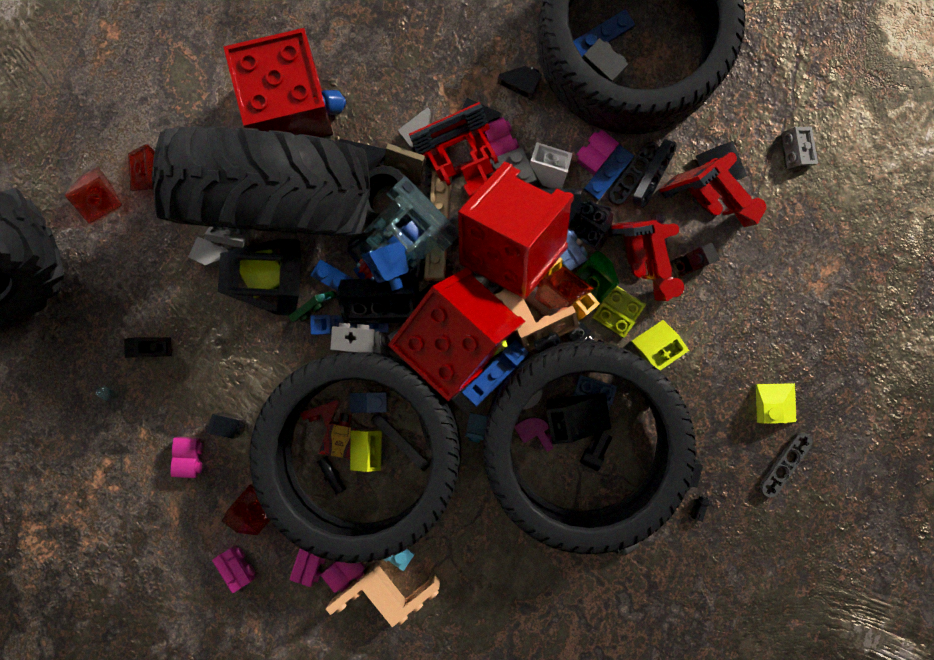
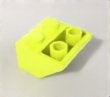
[631,320,689,370]
[350,429,382,472]

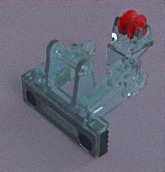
[356,176,459,281]

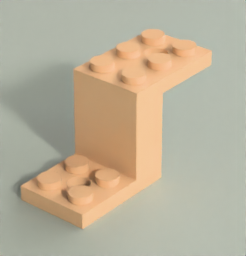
[495,288,579,352]
[326,562,440,627]

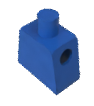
[362,240,409,291]

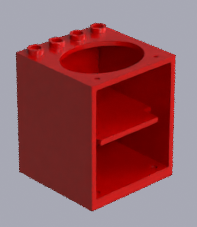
[223,28,333,138]

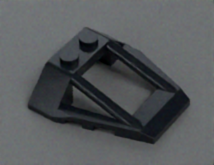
[218,239,301,316]

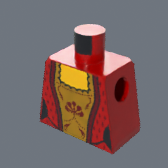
[319,413,358,459]

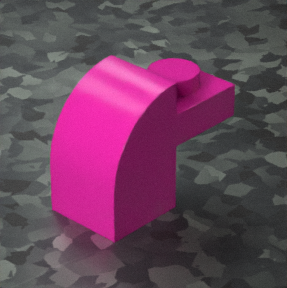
[514,417,554,452]

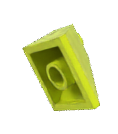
[756,384,796,424]

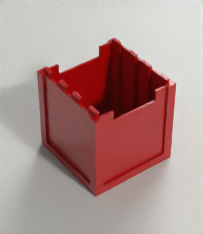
[458,161,574,299]
[388,268,525,401]

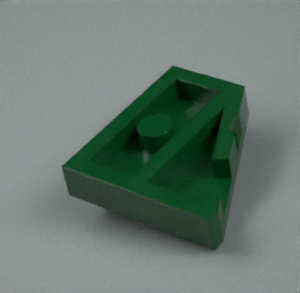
[289,291,337,322]

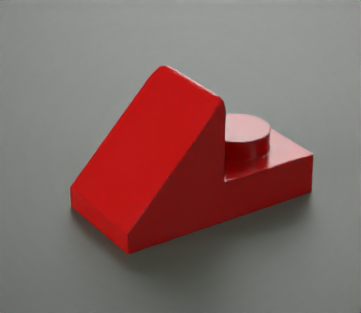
[300,399,341,428]

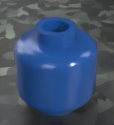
[321,90,346,115]

